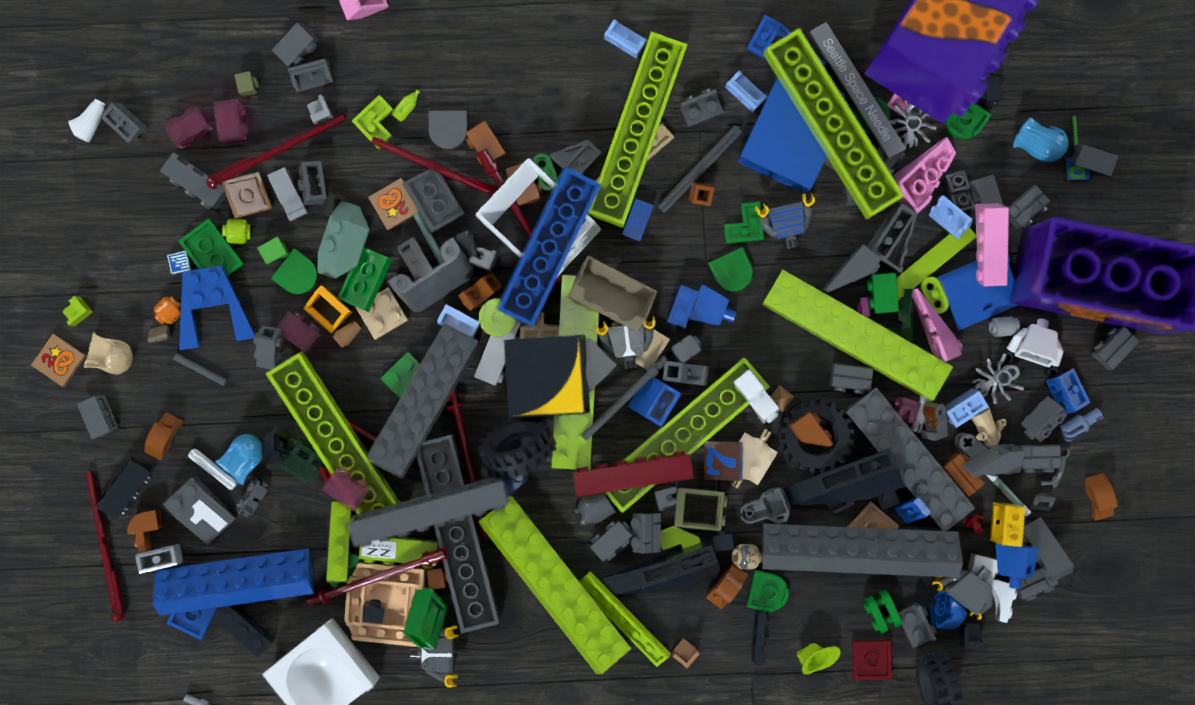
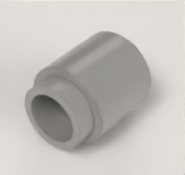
[989,316,1020,337]

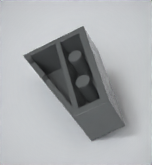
[160,152,226,209]
[867,203,917,273]

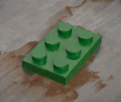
[178,218,245,277]
[337,248,392,312]
[380,352,420,398]

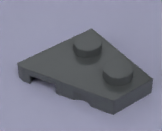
[549,139,602,175]

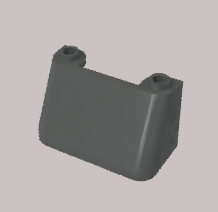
[388,237,474,312]

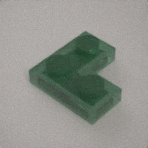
[899,289,915,343]

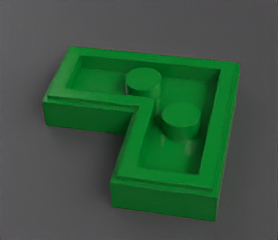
[724,202,764,244]

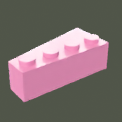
[975,203,1009,286]

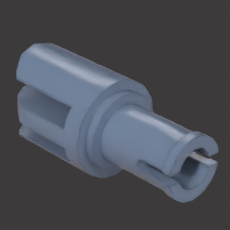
[1060,408,1103,442]

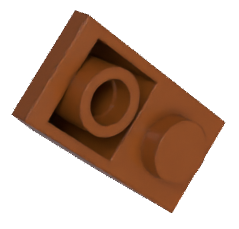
[789,412,833,447]

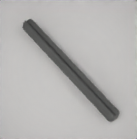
[658,125,742,213]

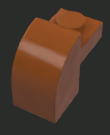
[458,272,503,311]
[144,412,183,461]
[1085,473,1117,521]
[127,509,164,553]
[706,563,748,609]

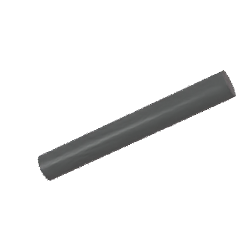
[173,353,228,386]

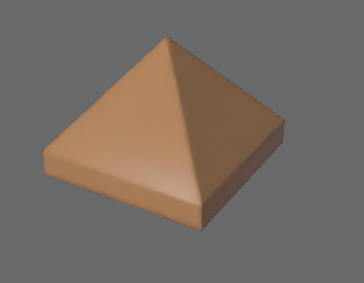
[770,385,794,412]

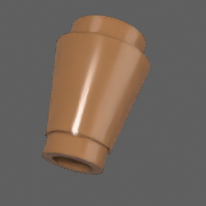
[332,321,361,348]

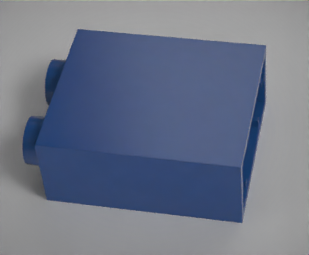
[737,77,850,194]

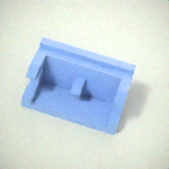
[604,19,647,58]
[725,71,767,113]
[929,195,973,239]
[437,304,480,338]
[945,388,989,428]

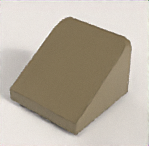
[147,324,172,343]

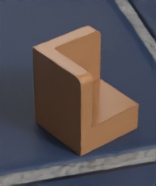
[671,638,699,668]

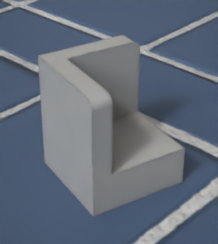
[307,94,334,126]

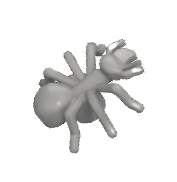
[889,103,936,148]
[972,354,1024,404]

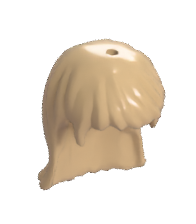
[84,333,133,375]

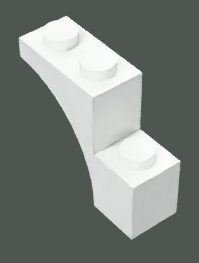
[734,370,779,424]
[968,553,1017,623]

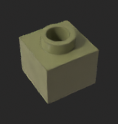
[235,71,259,97]

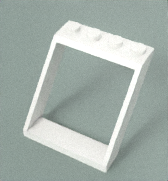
[475,158,601,277]

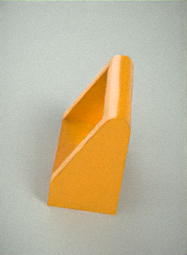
[303,285,352,334]

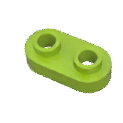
[920,277,949,314]

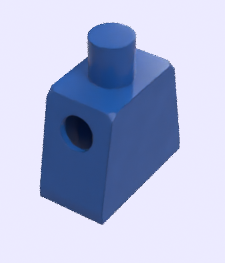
[689,285,737,326]
[996,543,1039,589]

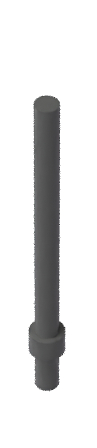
[581,356,668,441]

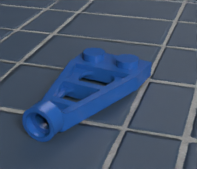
[746,15,826,67]

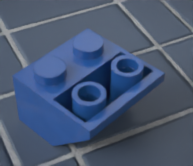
[628,378,681,427]

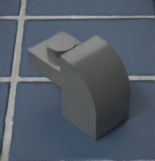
[663,361,709,386]

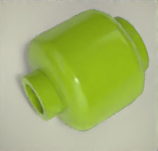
[222,219,250,244]

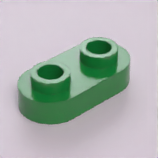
[532,153,558,191]

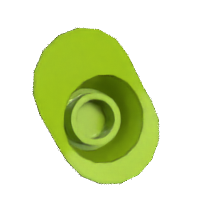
[797,643,841,675]

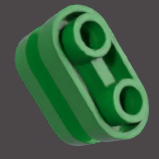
[863,589,902,634]

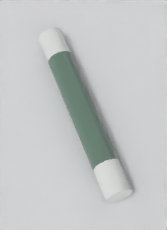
[986,475,1031,517]

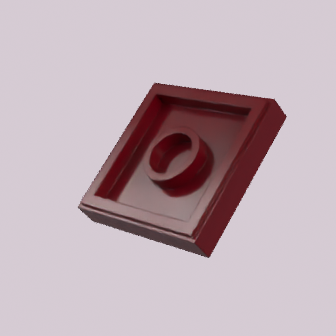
[852,640,892,680]

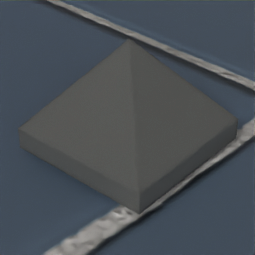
[1031,493,1055,511]

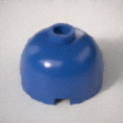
[930,590,967,630]

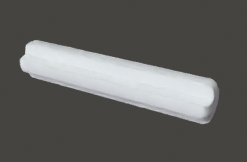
[188,448,238,490]

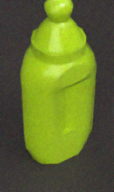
[392,90,420,122]

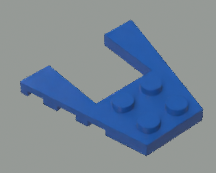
[179,265,255,350]

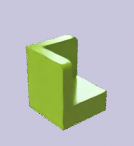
[63,296,93,326]

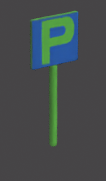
[1066,116,1090,181]

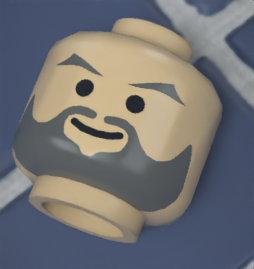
[732,544,762,569]

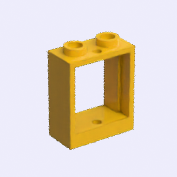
[990,502,1025,547]

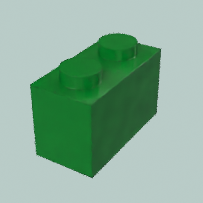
[867,273,899,314]

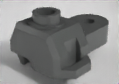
[740,487,791,524]

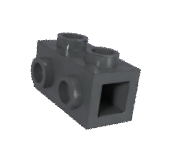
[253,325,284,370]
[1021,396,1067,443]
[590,520,632,561]

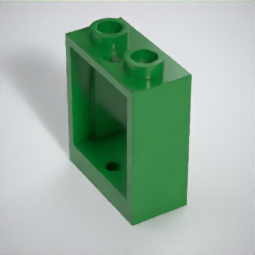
[403,588,448,650]

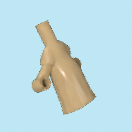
[971,407,1006,448]

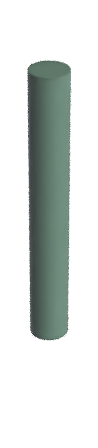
[413,212,445,265]

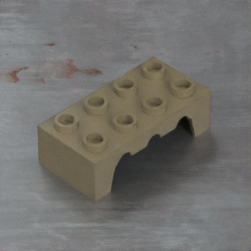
[568,256,657,332]

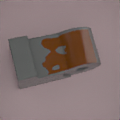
[921,402,948,441]

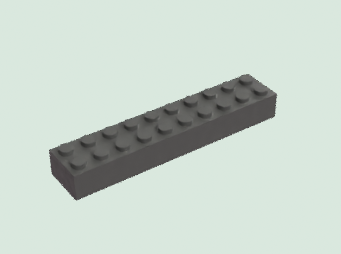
[417,434,501,633]
[762,524,963,578]

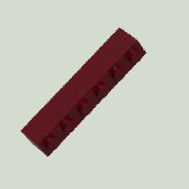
[573,451,693,497]

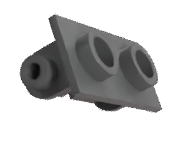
[235,476,269,517]

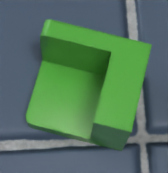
[258,237,290,264]

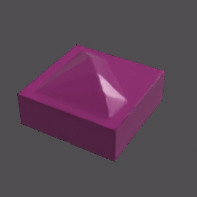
[857,297,871,317]

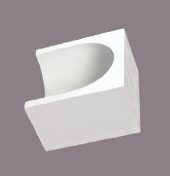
[263,618,380,705]

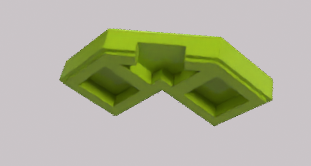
[661,525,701,550]

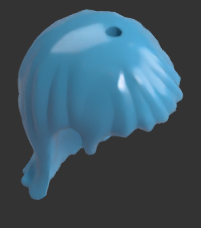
[1013,118,1069,162]
[216,434,263,485]

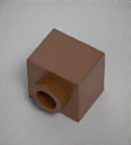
[688,182,714,206]
[426,566,448,590]

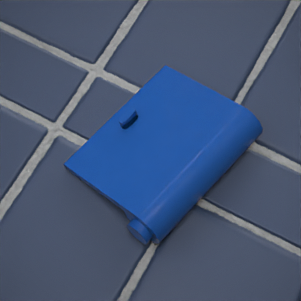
[937,255,1018,330]

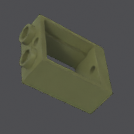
[674,487,727,531]

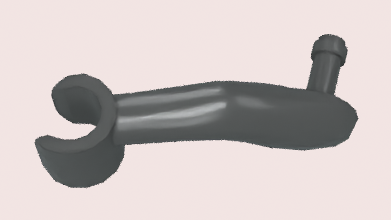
[1041,448,1071,488]

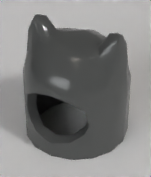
[575,493,616,525]

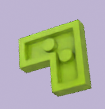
[352,95,393,150]

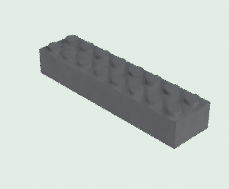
[367,323,479,480]
[844,387,975,531]
[348,477,509,547]

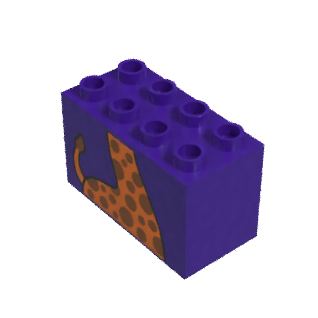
[865,0,1039,124]
[1010,218,1195,334]

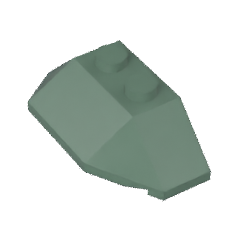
[317,201,370,279]

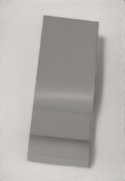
[267,167,308,221]

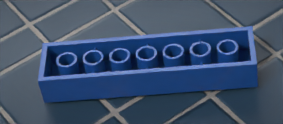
[496,167,601,326]
[152,548,314,616]

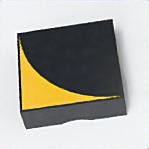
[504,334,590,418]

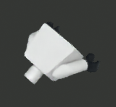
[1000,319,1063,378]

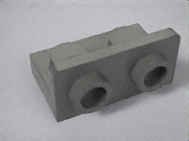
[679,88,724,128]
[897,602,937,648]

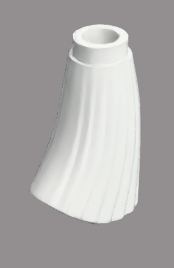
[68,99,106,143]

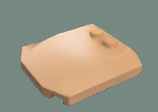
[345,562,427,647]

